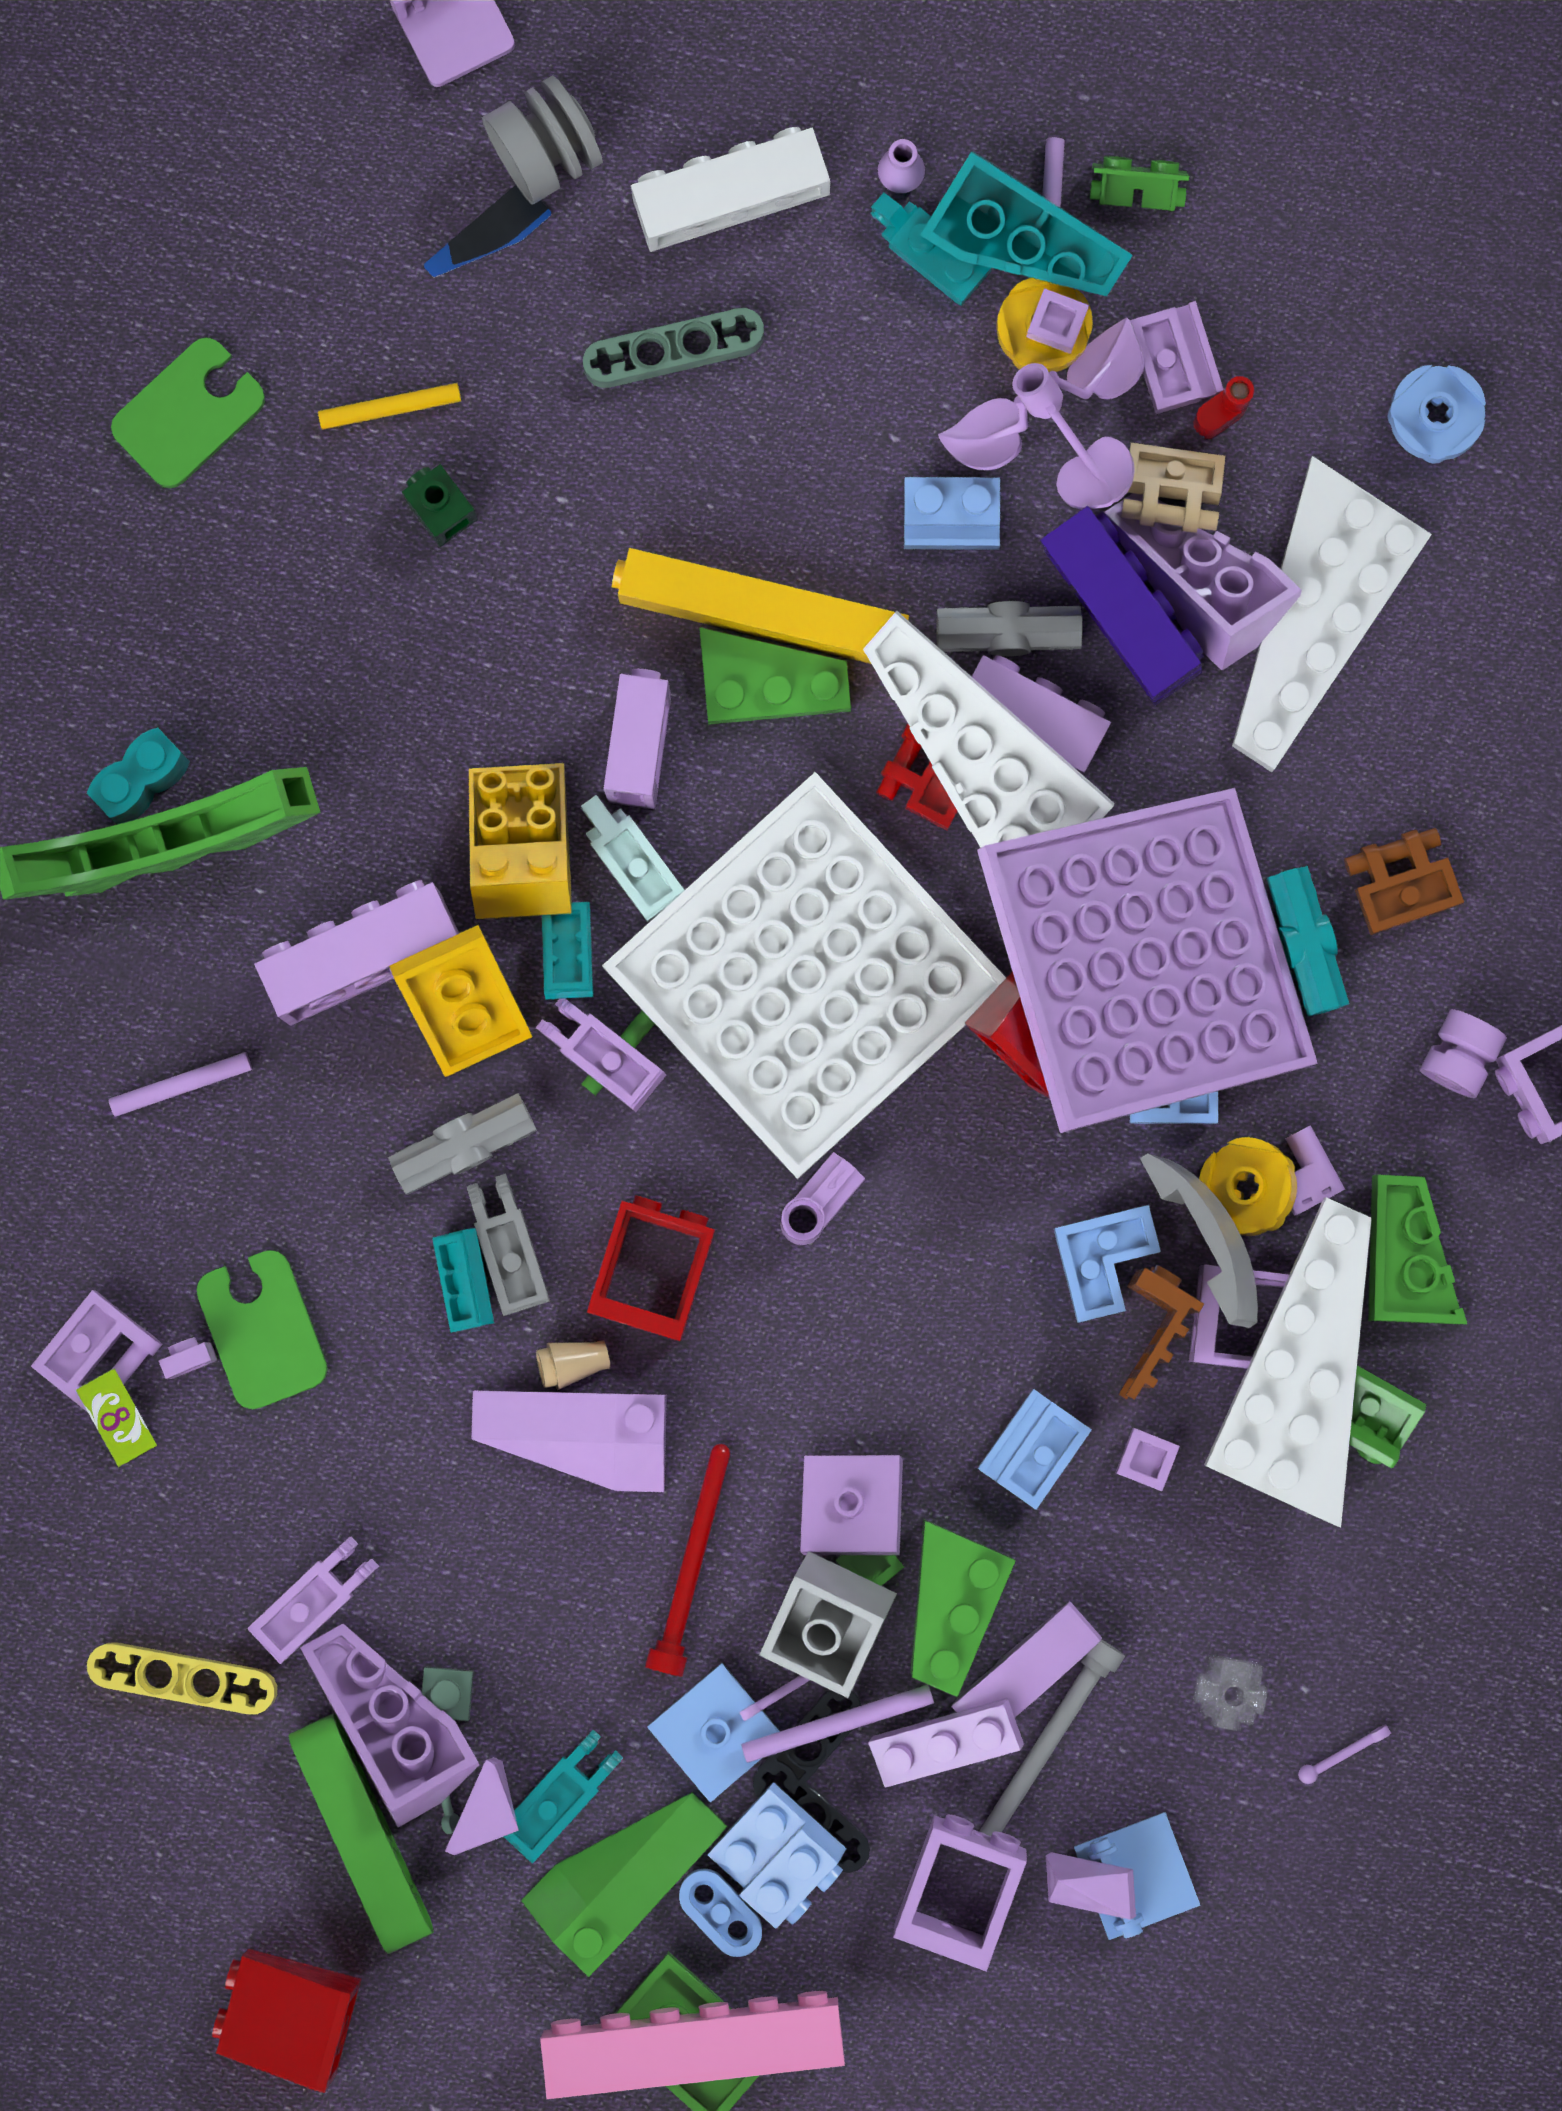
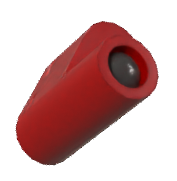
[1193,376,1254,439]

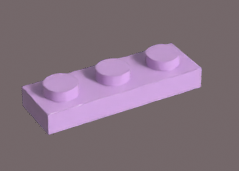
[868,1698,1024,1788]

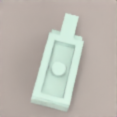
[581,795,685,922]

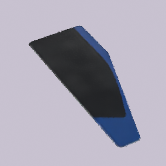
[424,185,551,277]

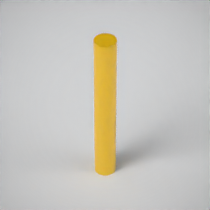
[318,383,461,430]

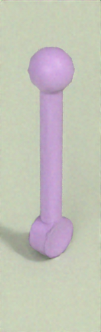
[739,1675,810,1721]
[1298,1724,1391,1784]

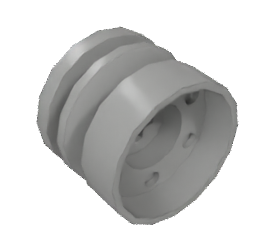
[482,75,603,204]

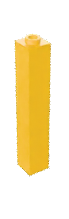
[612,548,909,664]

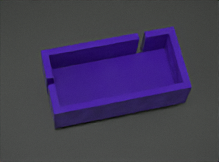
[1040,506,1204,706]

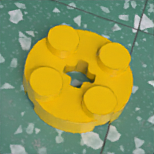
[997,278,1093,372]
[1199,1137,1297,1236]

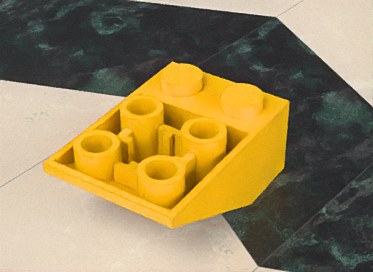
[469,763,572,919]

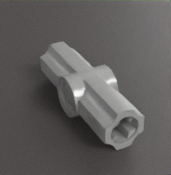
[936,601,1083,656]
[388,1093,537,1195]

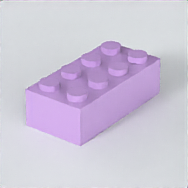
[254,880,459,1026]

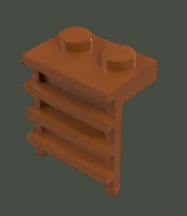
[1118,1265,1204,1400]

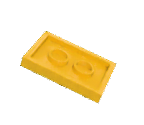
[389,925,533,1077]

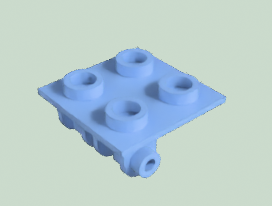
[1074,1812,1200,1940]

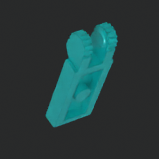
[503,1730,623,1864]

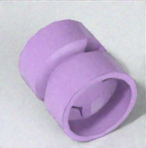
[1419,1009,1507,1098]

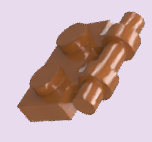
[1344,828,1464,935]

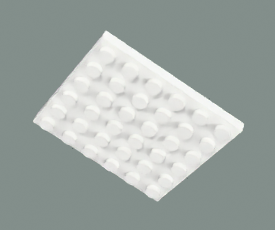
[602,772,1006,1180]

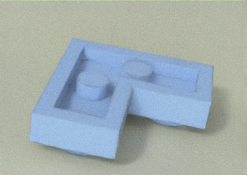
[1054,1205,1161,1323]

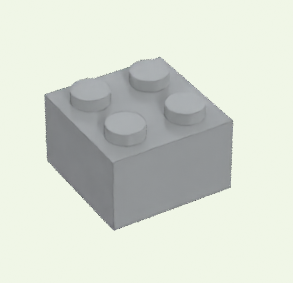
[759,1551,897,1698]

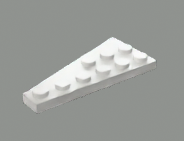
[1232,456,1432,772]
[863,611,1114,847]
[1204,1197,1371,1528]

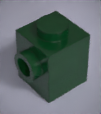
[402,464,478,547]

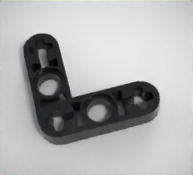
[753,1689,870,1873]

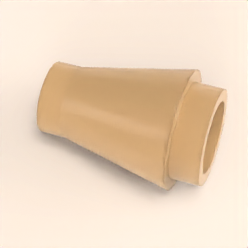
[536,1340,610,1390]

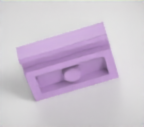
[1130,301,1224,414]

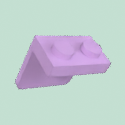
[390,0,515,87]

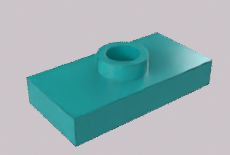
[542,902,594,999]
[433,1228,494,1333]

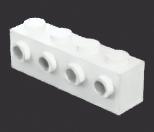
[631,127,830,252]

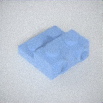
[708,1782,847,1929]

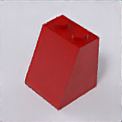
[964,971,1050,1098]
[212,1949,362,2093]

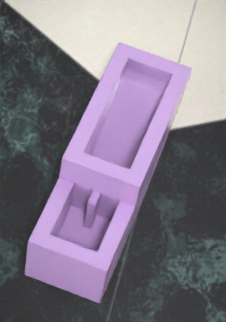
[951,1601,1102,1718]

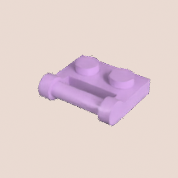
[31,1290,162,1411]

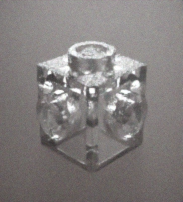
[1194,1654,1268,1731]

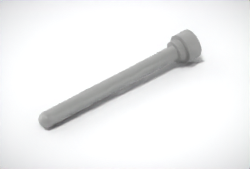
[979,1639,1125,1836]

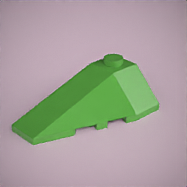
[521,1792,728,1977]

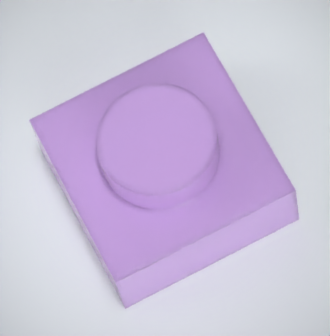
[1026,288,1089,354]
[159,1337,218,1379]
[1115,1428,1180,1491]

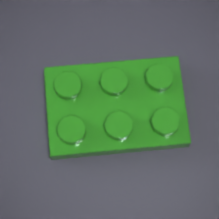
[614,1951,760,2111]

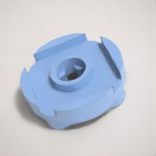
[1388,365,1486,464]

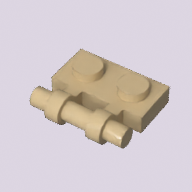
[1121,443,1225,533]

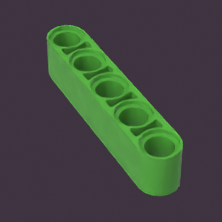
[289,1713,434,1954]

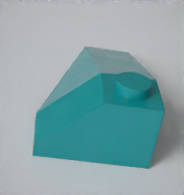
[920,151,1133,296]

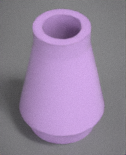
[878,139,925,193]

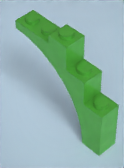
[0,767,321,900]

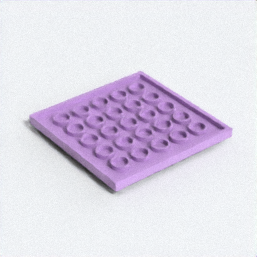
[977,788,1318,1133]

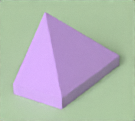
[445,1757,519,1855]
[1046,1852,1136,1920]

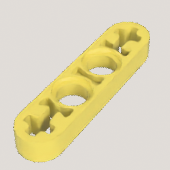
[87,1643,277,1714]

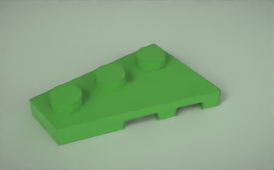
[699,627,851,725]
[1368,1175,1467,1325]

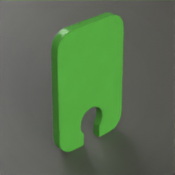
[111,338,265,488]
[197,1250,328,1409]

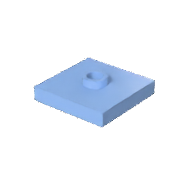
[647,1663,780,1802]

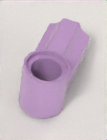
[780,1152,865,1245]

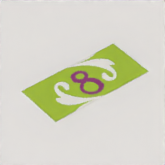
[76,1368,157,1467]

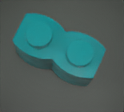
[87,728,190,824]

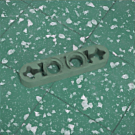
[583,308,764,388]

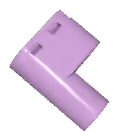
[1285,1125,1345,1216]

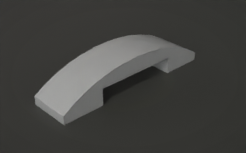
[1140,1153,1258,1328]

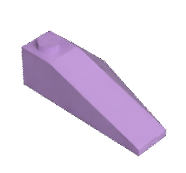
[1104,493,1302,670]
[472,1391,667,1492]
[300,1624,479,1827]

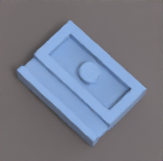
[904,477,1000,550]
[977,1389,1092,1510]

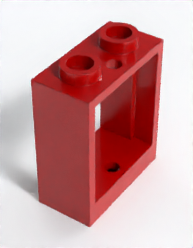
[587,1195,716,1342]

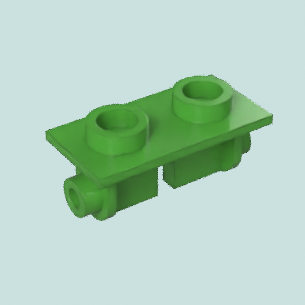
[1090,156,1189,211]

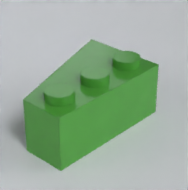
[910,1519,1016,1697]

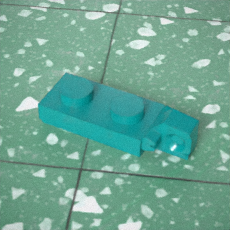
[871,192,992,306]

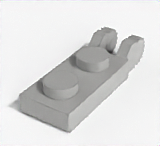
[467,1174,550,1316]

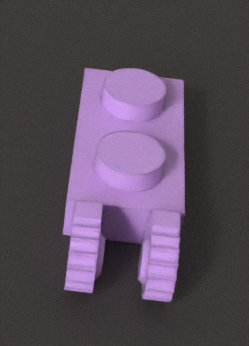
[536,999,666,1112]
[247,1537,379,1664]

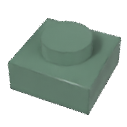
[422,1666,474,1721]

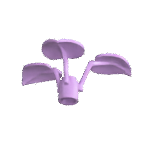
[938,318,1144,510]

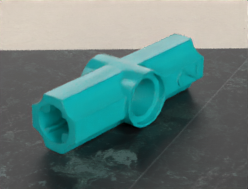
[1266,866,1349,1017]

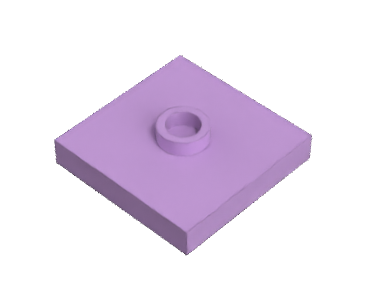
[800,1455,903,1555]

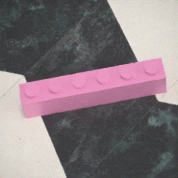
[540,1991,845,2099]

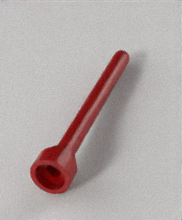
[645,1444,730,1677]

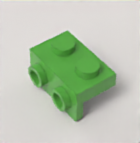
[1349,1366,1426,1468]

